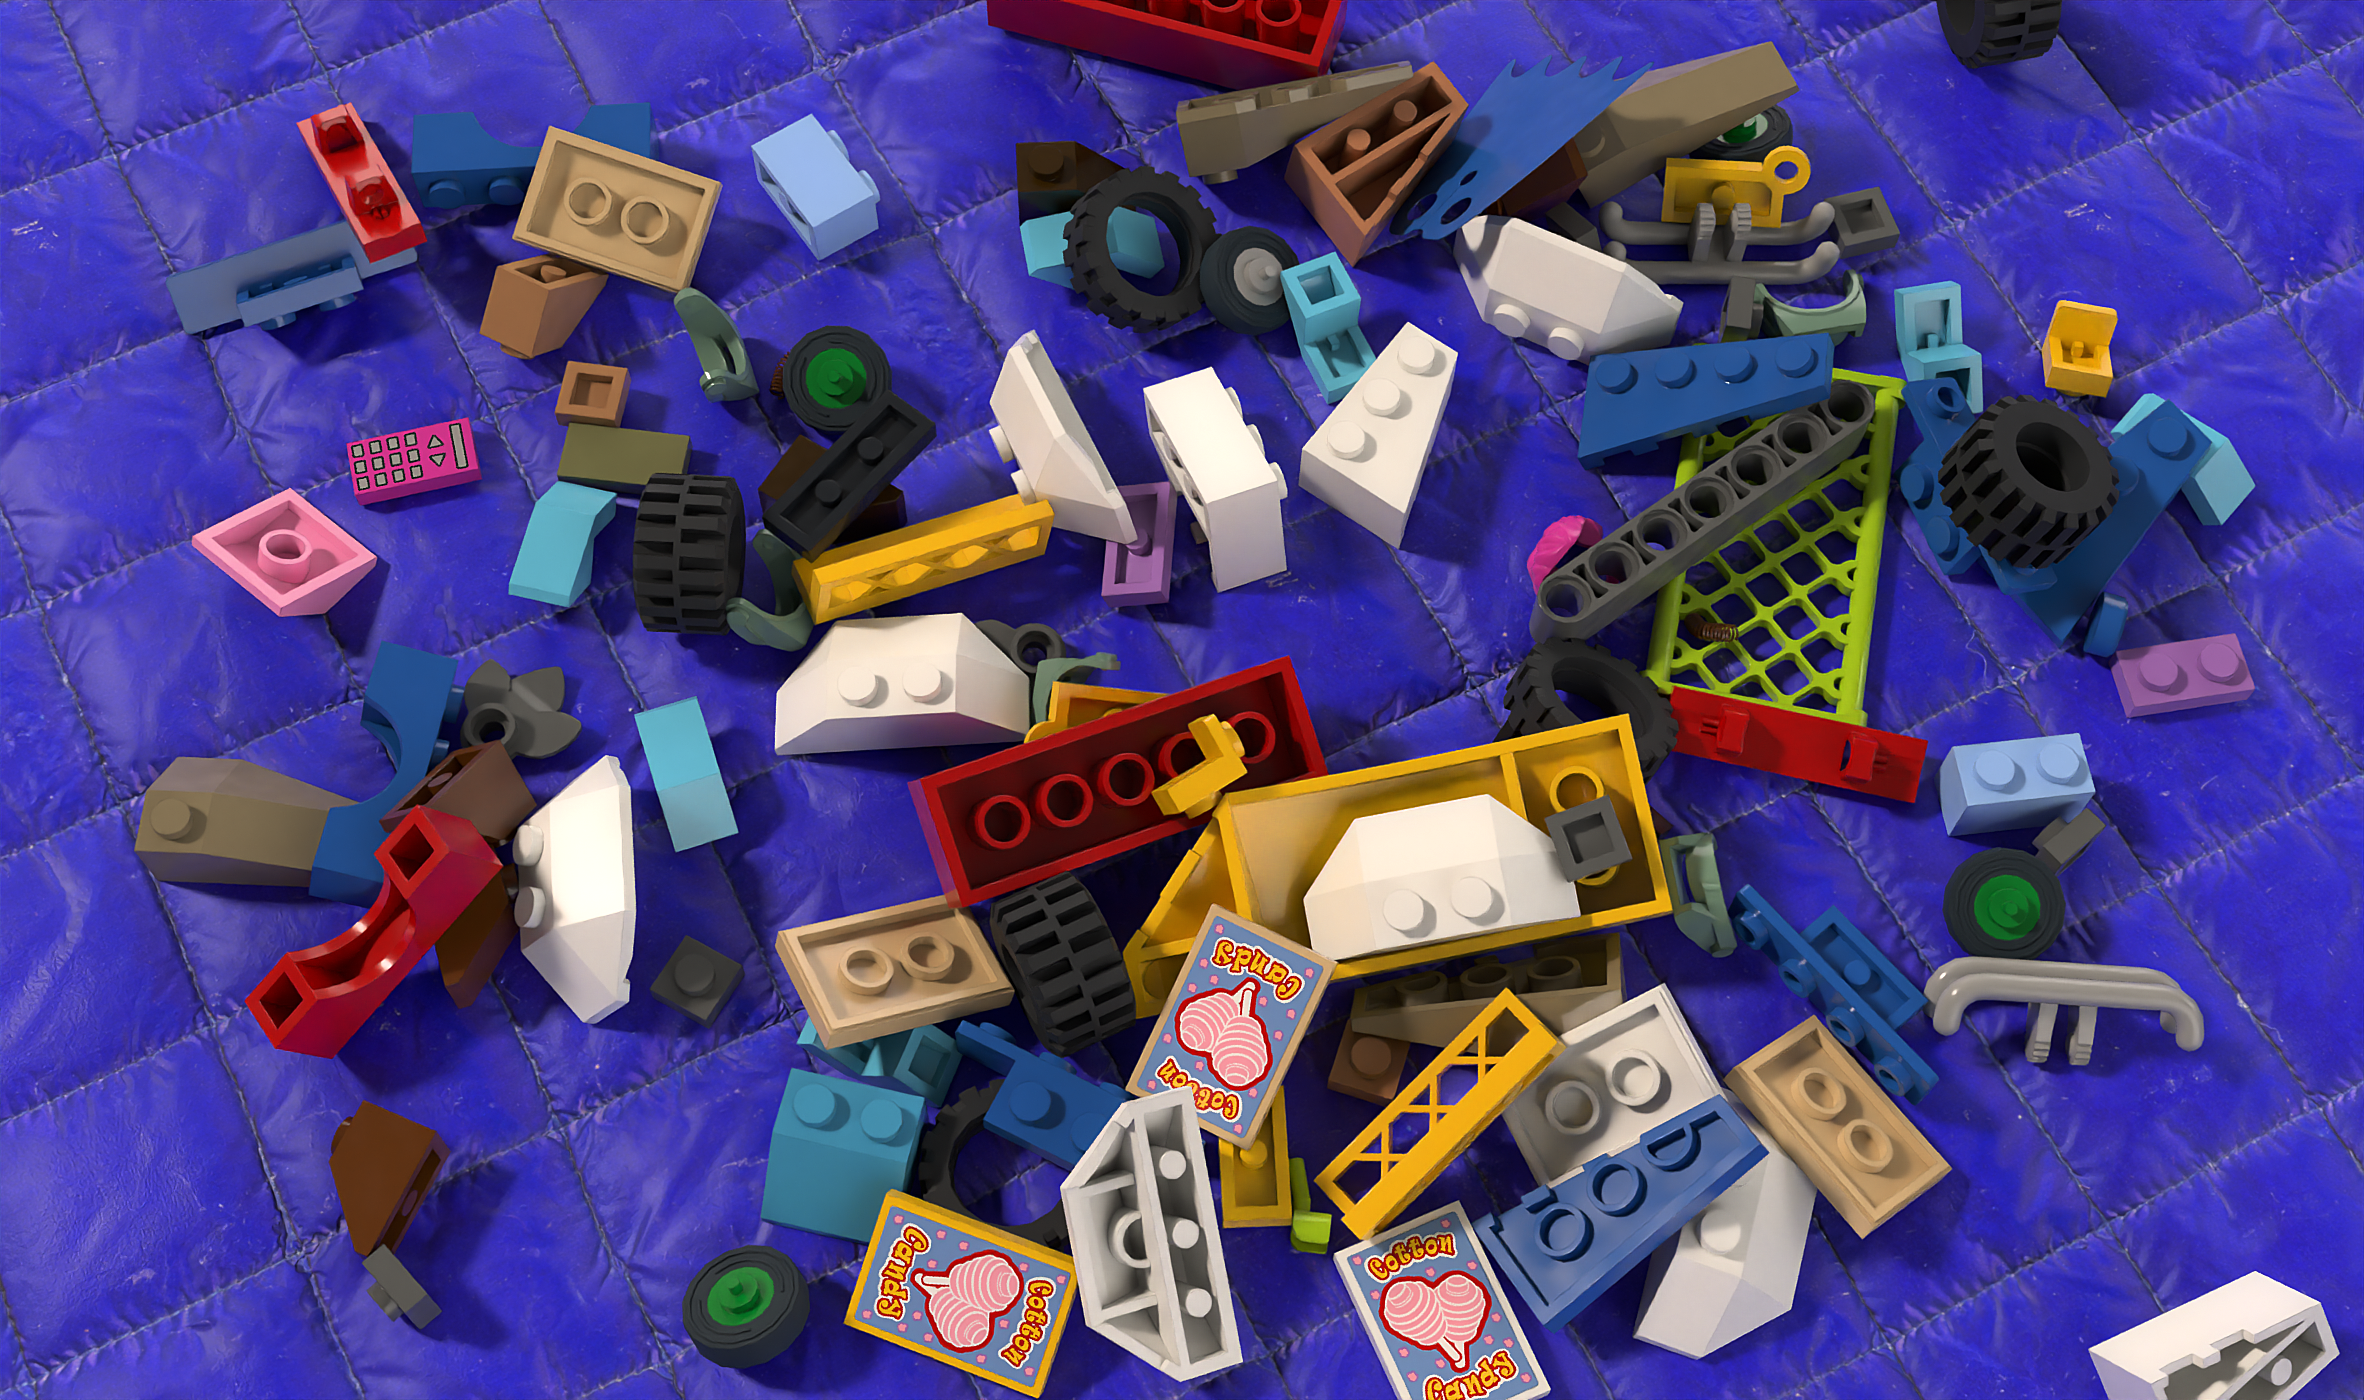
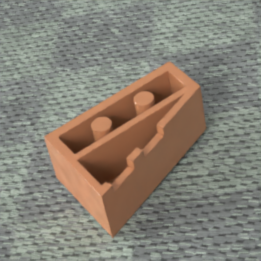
[1284,61,1469,267]

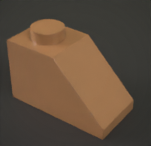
[479,253,609,359]

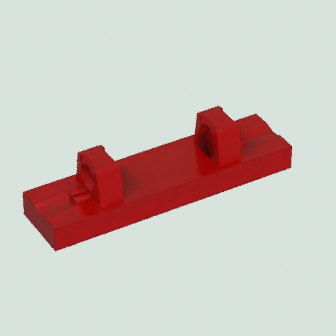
[296,102,428,264]
[1669,686,1928,803]

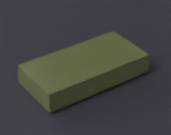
[557,422,693,495]

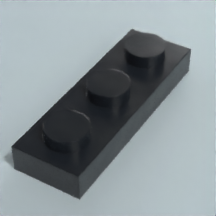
[762,389,937,563]

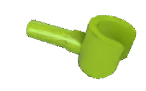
[1289,1157,1332,1254]

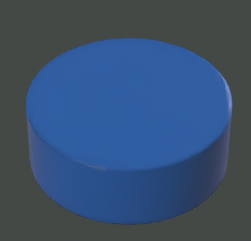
[2083,591,2128,658]

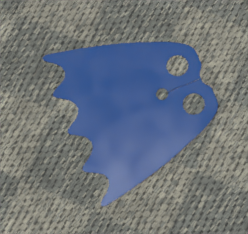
[1389,55,1654,240]

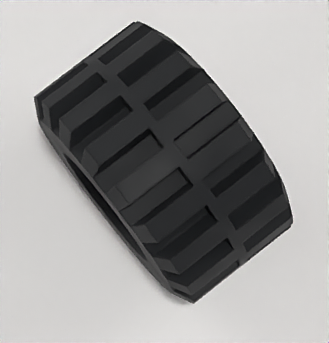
[1936,0,2062,69]
[1938,394,2120,569]
[633,473,746,635]
[990,871,1136,1058]

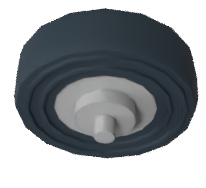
[1200,226,1300,335]

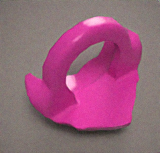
[1527,515,1619,596]

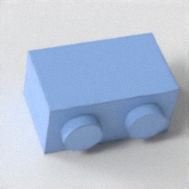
[751,114,880,261]
[1934,733,2095,837]

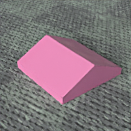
[192,488,377,617]

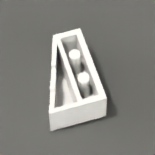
[1298,322,1458,550]
[1143,367,1287,593]
[2088,1271,2340,1400]

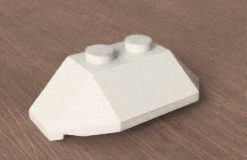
[1453,212,1683,365]
[989,330,1138,544]
[775,613,1030,755]
[513,755,636,1024]
[1303,794,1581,962]
[1060,1086,1243,1382]
[1632,1087,1817,1360]

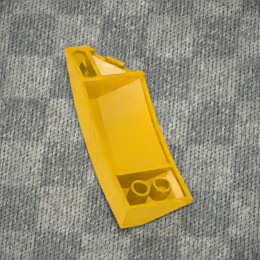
[1122,713,1673,1019]

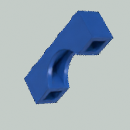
[411,102,659,209]
[308,640,466,909]

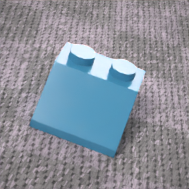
[761,1068,930,1246]

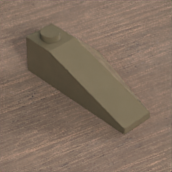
[1573,41,1800,209]
[1176,60,1413,184]
[134,757,360,887]
[1350,932,1627,1057]

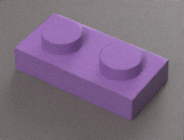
[1101,481,1178,607]
[2108,633,2255,718]

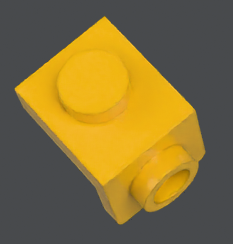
[2041,300,2118,398]
[1151,714,1248,819]

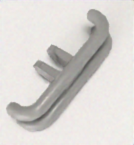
[1598,201,1840,285]
[1922,956,2204,1066]

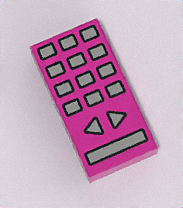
[346,417,482,506]

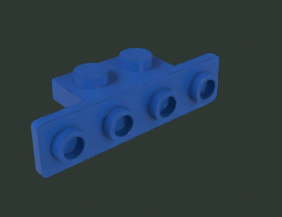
[166,219,417,334]
[1894,377,2057,595]
[1727,884,1939,1106]
[955,1020,1206,1172]

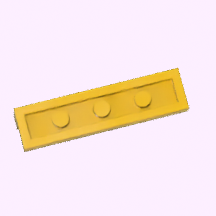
[791,493,1055,625]
[1313,988,1567,1241]

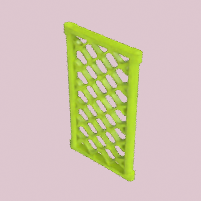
[1639,343,1907,727]

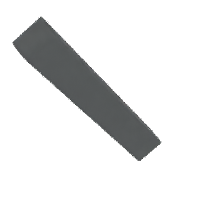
[1529,380,1875,644]

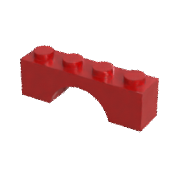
[244,804,503,1059]

